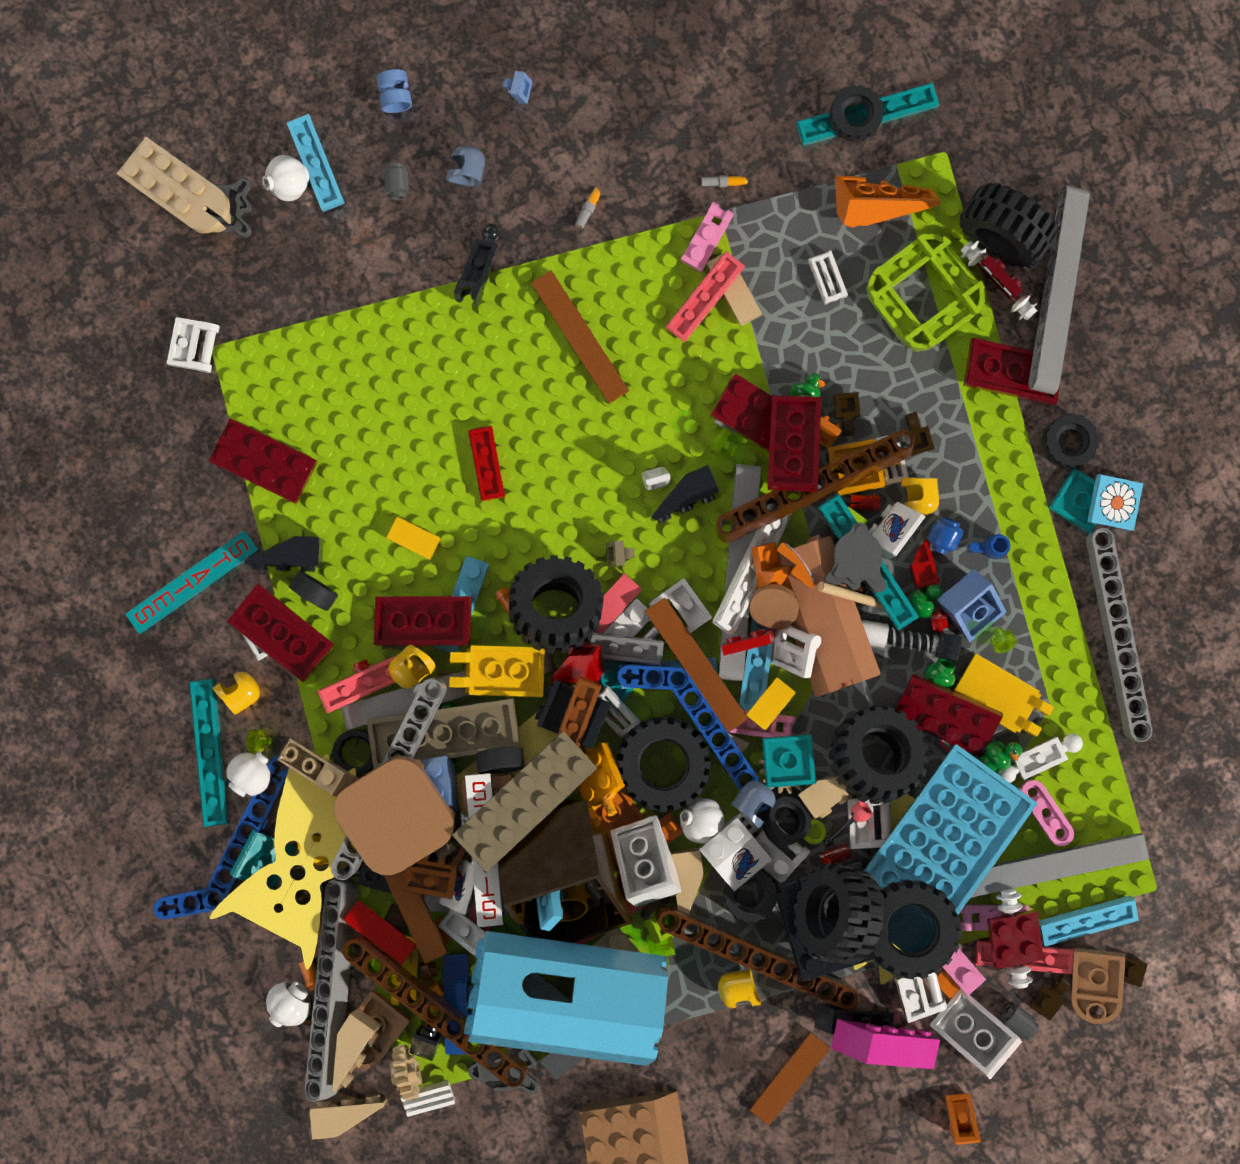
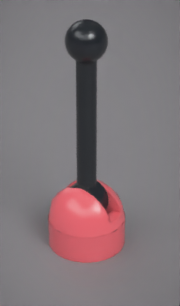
[823,800,873,846]

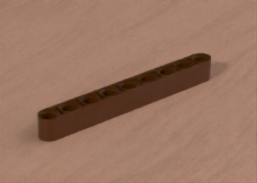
[716,430,915,543]
[655,906,859,1010]
[342,936,528,1087]

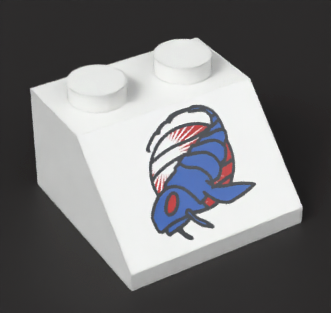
[869,502,925,560]
[700,818,772,892]
[439,853,474,915]

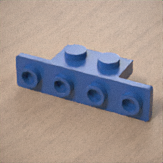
[444,954,473,1055]

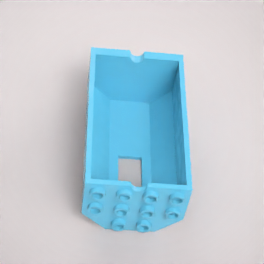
[464,931,668,1066]

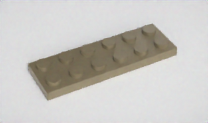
[366,698,521,769]
[452,731,597,872]

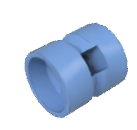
[376,69,412,113]

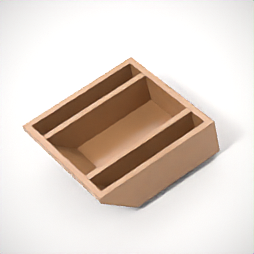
[580,1090,689,1164]

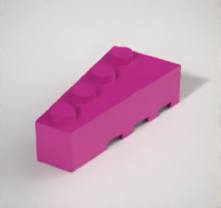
[831,1019,940,1069]

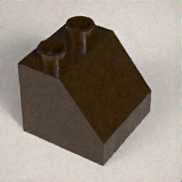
[498,799,632,943]

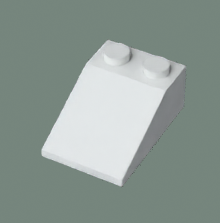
[610,815,682,907]
[930,988,1022,1079]

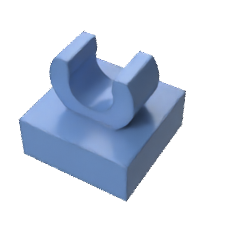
[502,71,533,104]

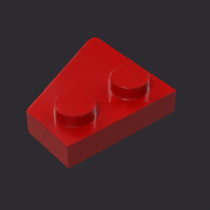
[721,629,775,656]

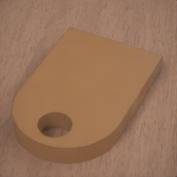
[1072,948,1125,1024]
[355,989,412,1069]

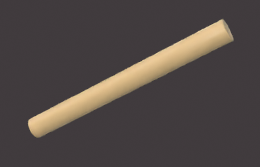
[817,582,884,610]

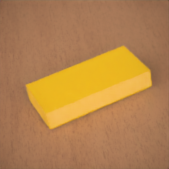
[386,517,441,560]
[746,677,796,731]

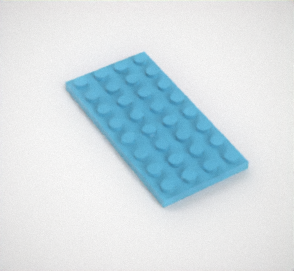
[865,744,1038,953]

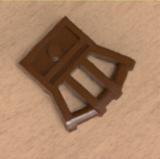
[402,831,468,900]

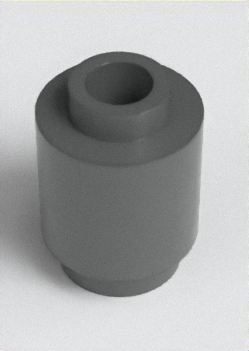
[384,163,410,201]
[1001,1004,1039,1040]

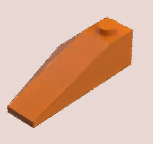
[835,176,941,227]

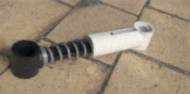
[861,620,962,661]

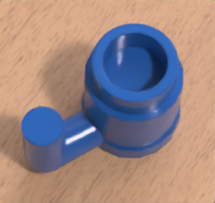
[966,534,1010,559]

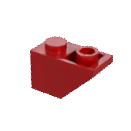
[551,644,605,684]

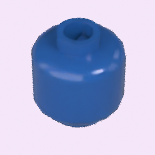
[927,516,963,554]

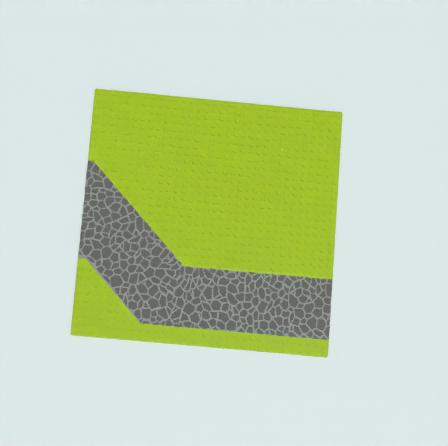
[212,152,1157,1087]

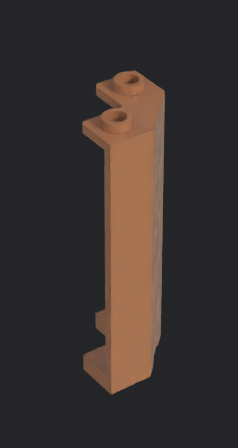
[777,535,881,697]

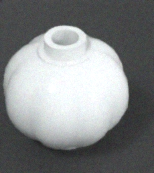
[263,155,309,202]
[227,751,272,797]
[680,798,725,844]
[266,981,311,1027]

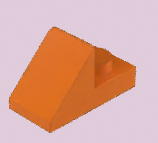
[751,542,792,589]
[945,1093,981,1145]

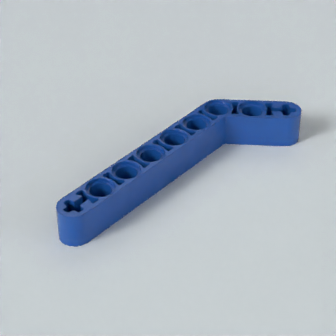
[616,664,769,812]
[153,755,289,920]

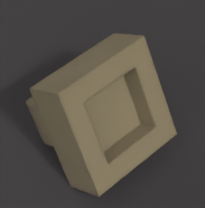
[606,541,635,568]

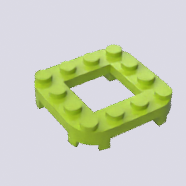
[866,233,985,352]

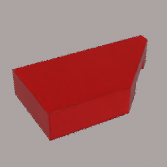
[909,540,940,589]

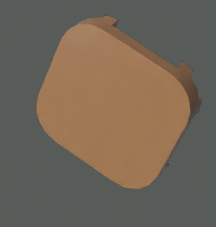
[334,754,456,875]

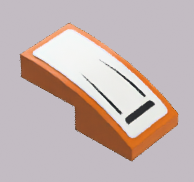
[777,542,816,588]

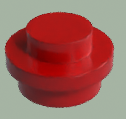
[932,609,948,633]

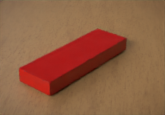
[468,426,505,502]
[343,900,417,966]

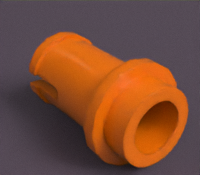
[495,586,510,615]
[298,958,317,991]

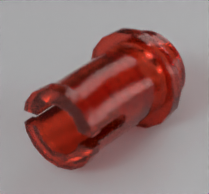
[819,843,852,865]

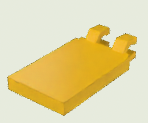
[449,645,545,697]
[953,654,1054,737]

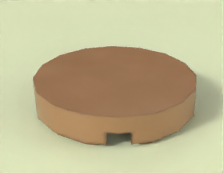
[749,584,799,630]

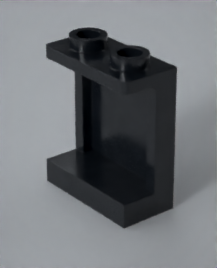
[534,680,611,749]

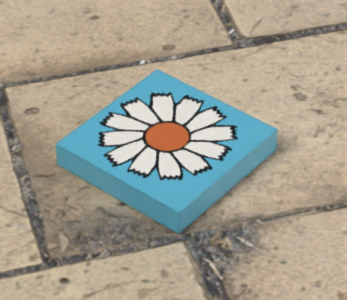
[1087,474,1143,531]

